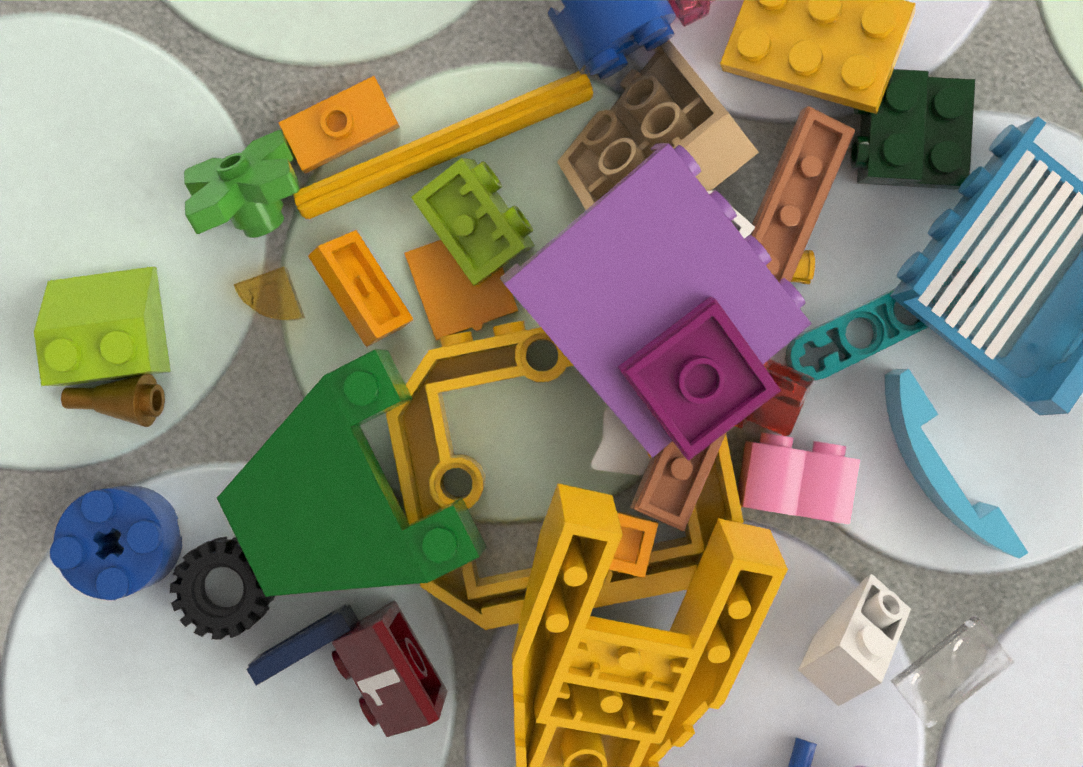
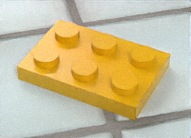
[720,0,916,114]

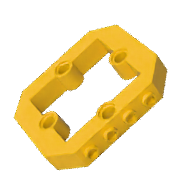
[386,321,744,630]

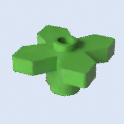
[184,130,300,238]

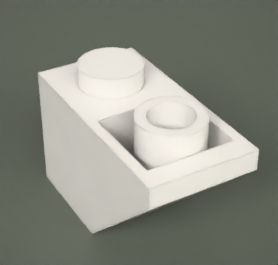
[798,574,911,706]

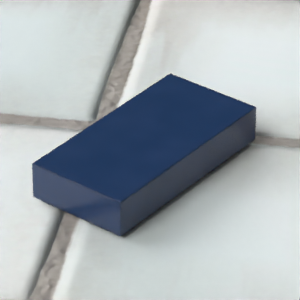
[246,604,359,686]

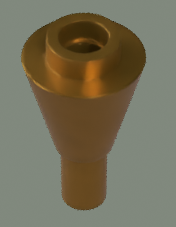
[61,374,165,427]

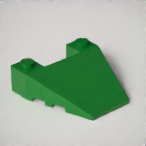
[217,349,487,597]

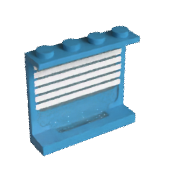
[890,116,1083,416]

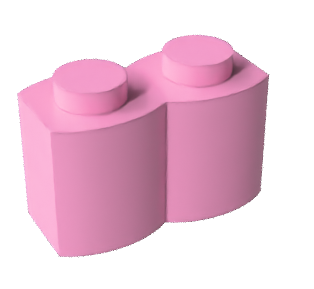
[738,433,860,524]

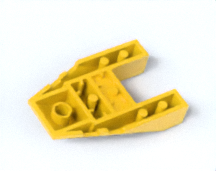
[512,483,788,767]

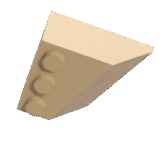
[557,40,759,210]

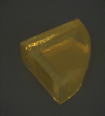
[233,266,305,321]

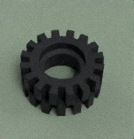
[170,536,275,640]

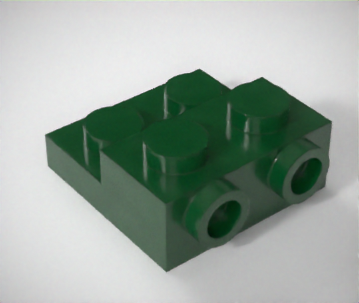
[850,69,976,190]

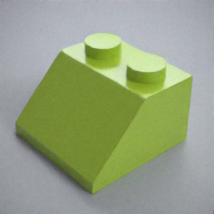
[34,267,171,386]

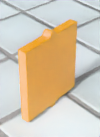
[404,239,518,341]

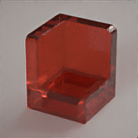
[735,359,815,436]

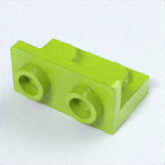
[411,158,535,286]

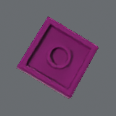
[617,296,781,461]

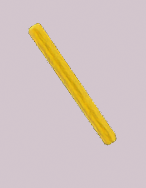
[293,71,593,219]

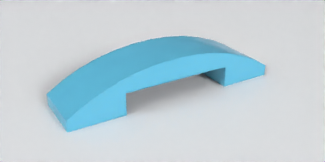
[885,369,1028,559]

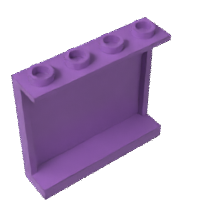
[500,143,812,458]

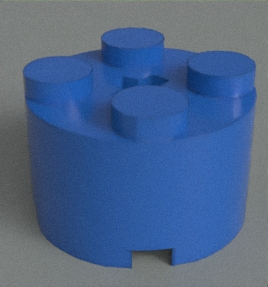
[548,0,676,80]
[50,486,182,600]

